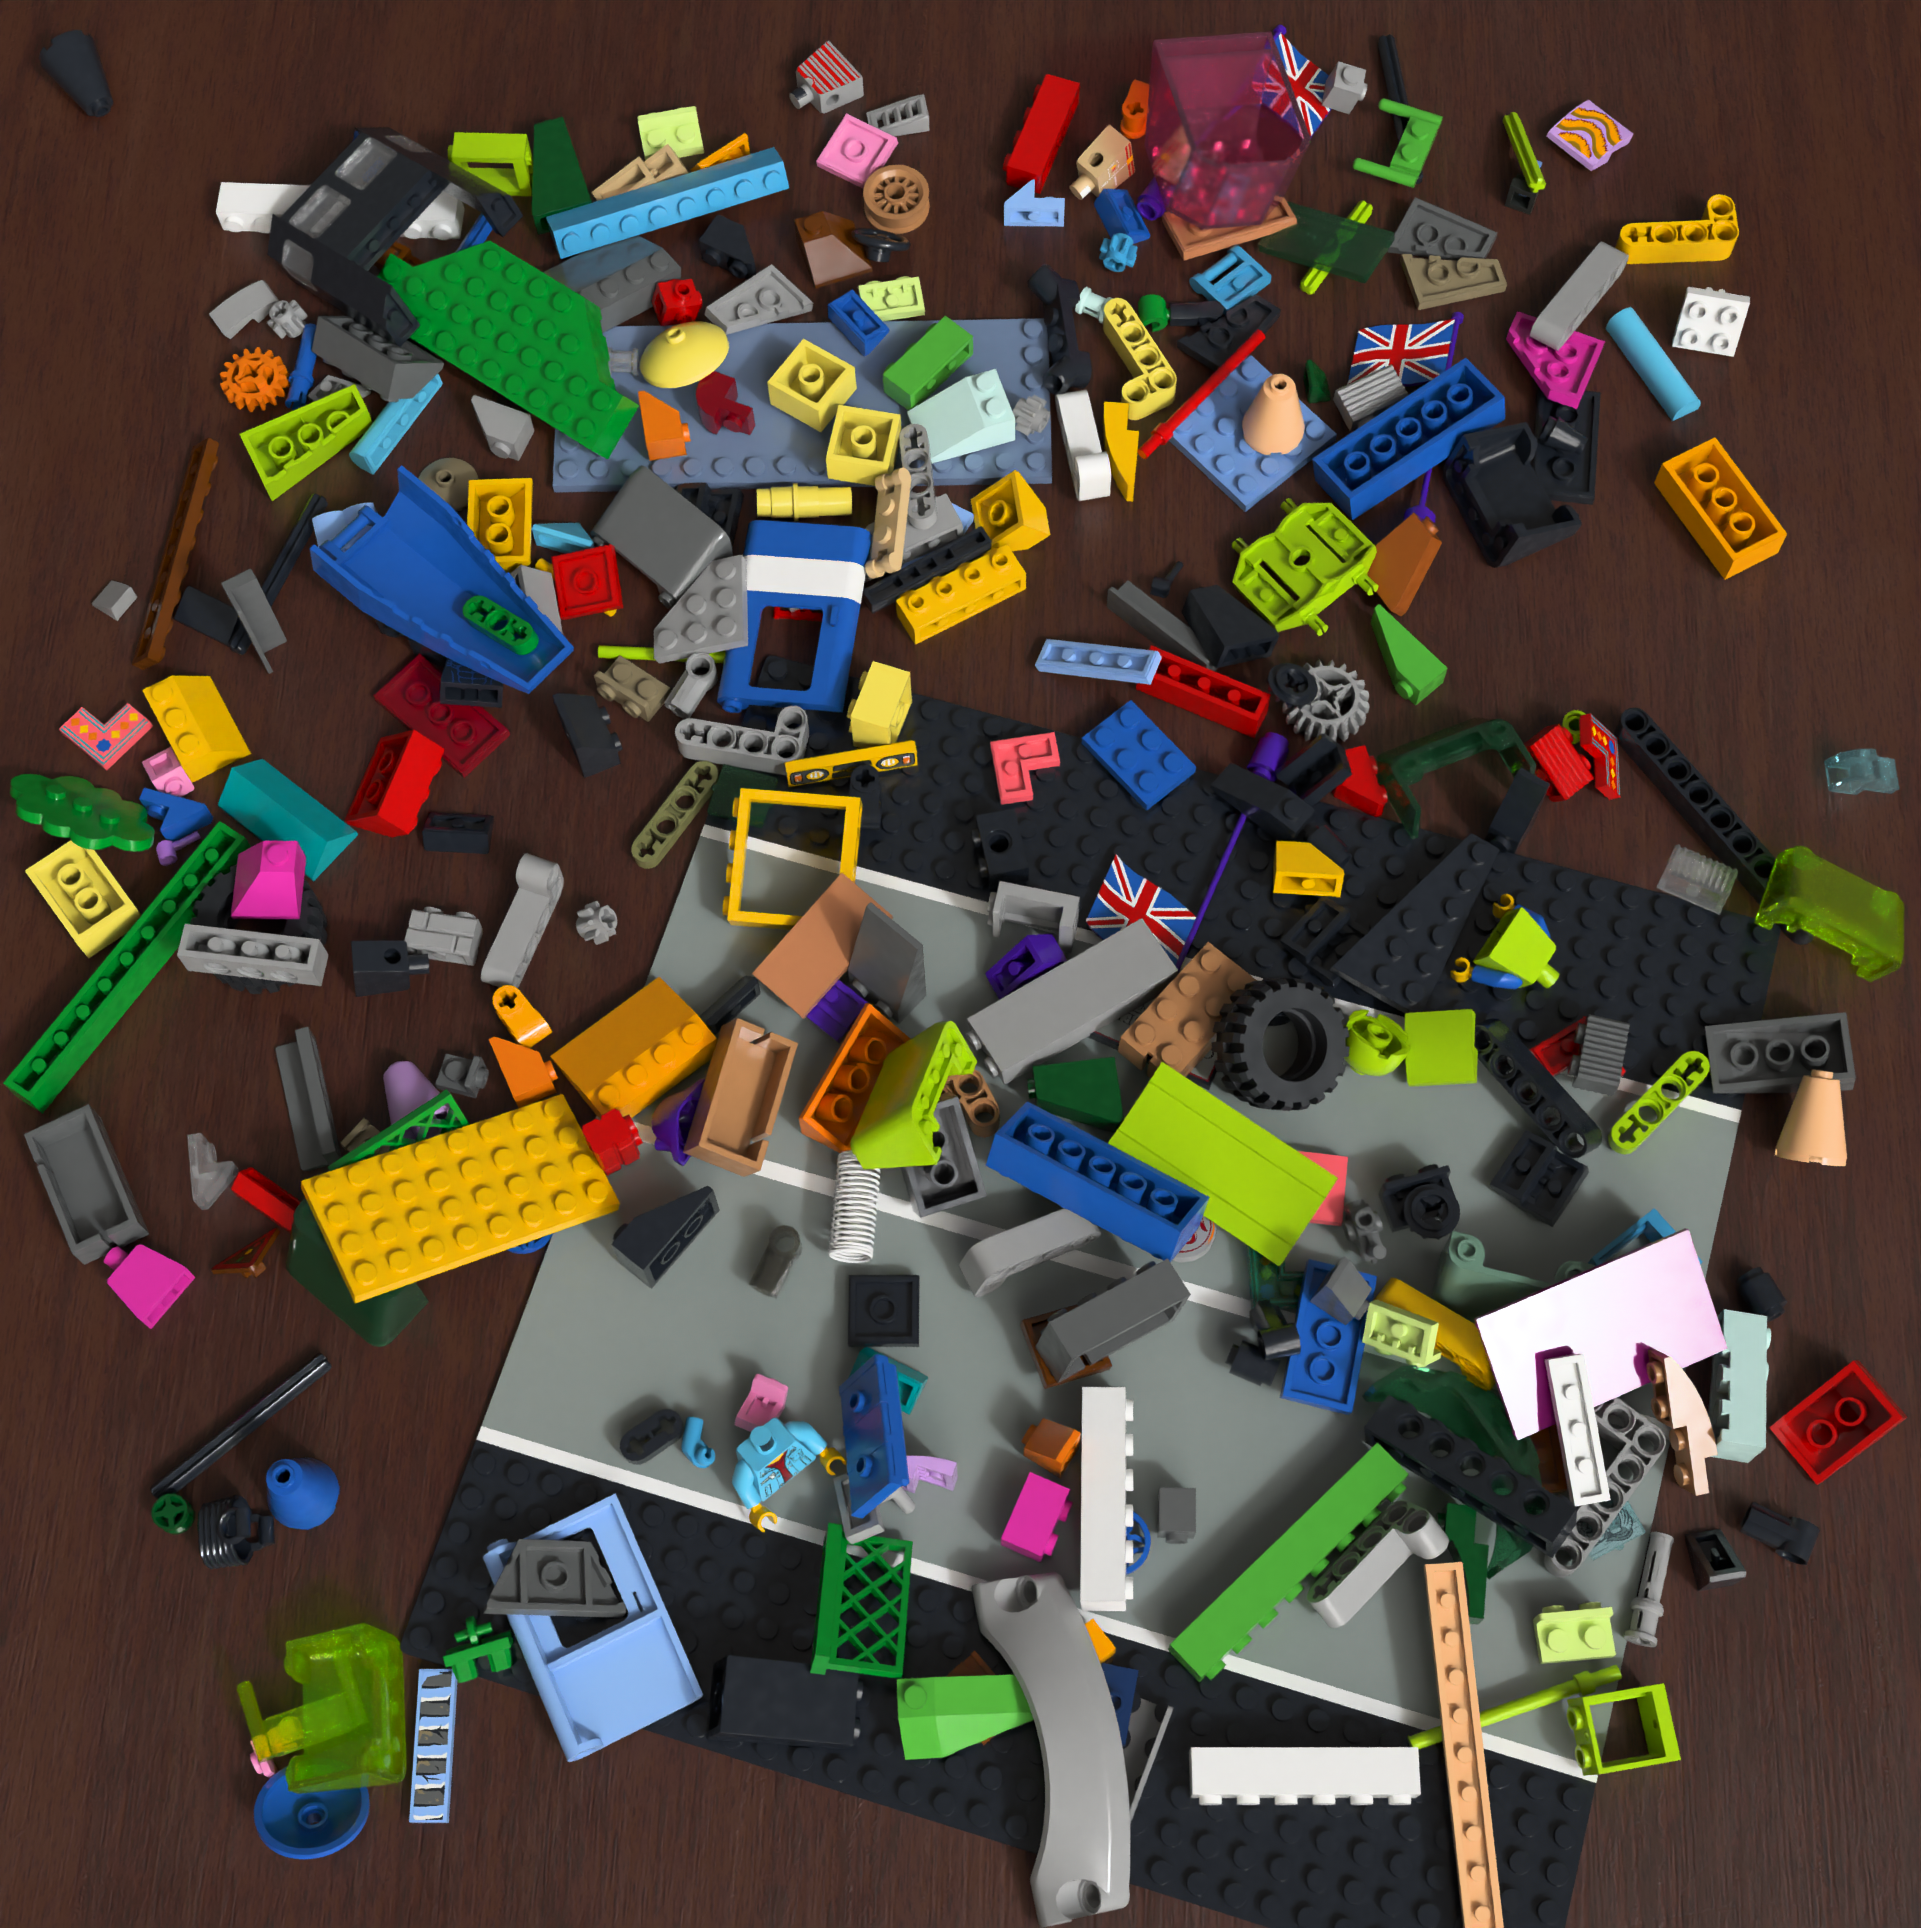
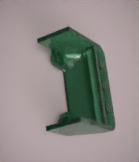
[1376,717,1536,840]

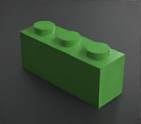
[883,316,973,411]

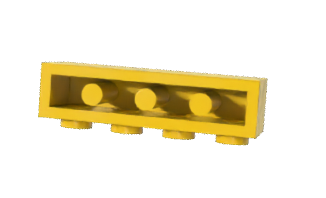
[896,545,1026,645]

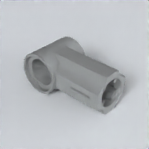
[664,652,718,718]

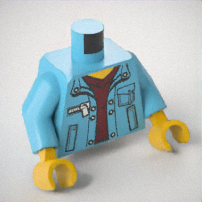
[732,1417,846,1532]

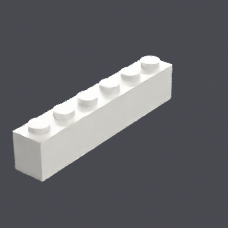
[1080,1387,1133,1611]
[1189,1747,1421,1805]

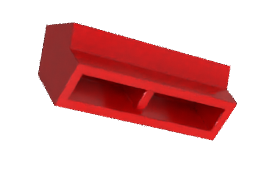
[231,1167,316,1242]

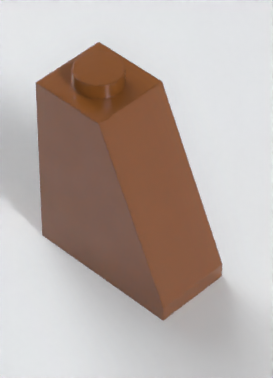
[1367,513,1442,617]

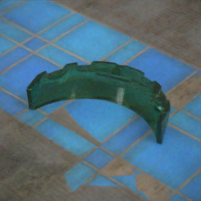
[1362,1365,1545,1580]

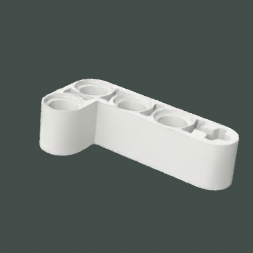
[1055,389,1111,501]

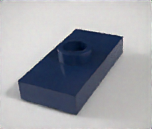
[1101,1663,1139,1747]

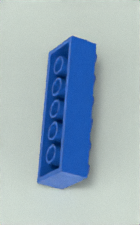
[1312,358,1505,520]
[986,1101,1210,1262]

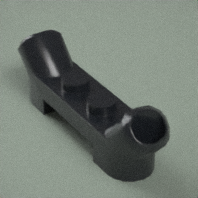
[1027,265,1092,395]

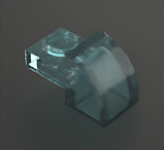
[1824,749,1900,795]

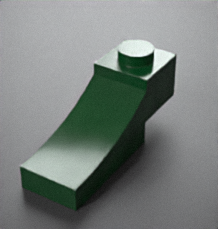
[1435,1503,1489,1625]

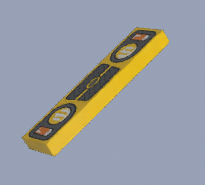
[785,740,918,787]

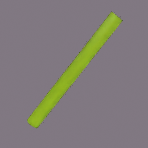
[598,645,726,663]

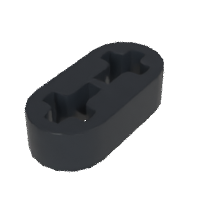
[620,1409,684,1465]

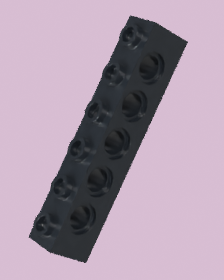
[1364,1395,1577,1558]

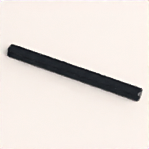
[1378,34,1424,184]
[228,493,328,655]
[150,1353,332,1500]

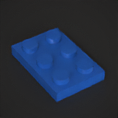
[1082,700,1196,811]

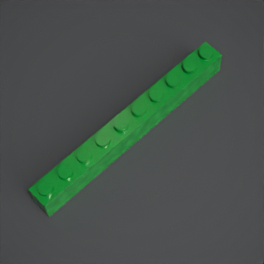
[3,821,251,1114]

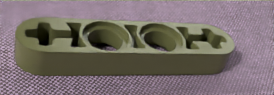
[631,761,719,869]

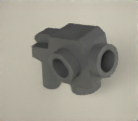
[1342,1199,1387,1264]

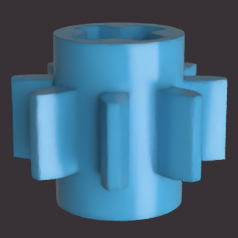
[1099,233,1138,272]

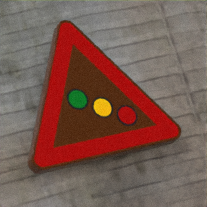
[211,1227,280,1279]

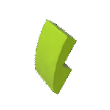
[1405,1009,1478,1087]

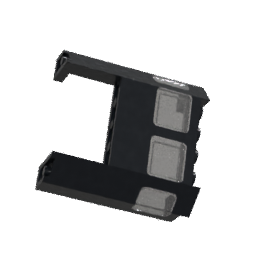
[267,127,523,347]

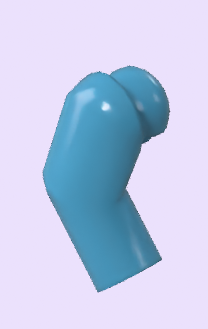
[681,1417,715,1468]

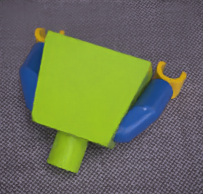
[1451,894,1560,990]

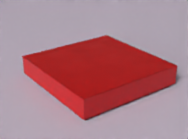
[551,544,623,620]

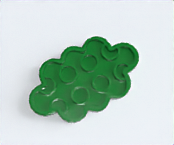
[10,774,155,852]

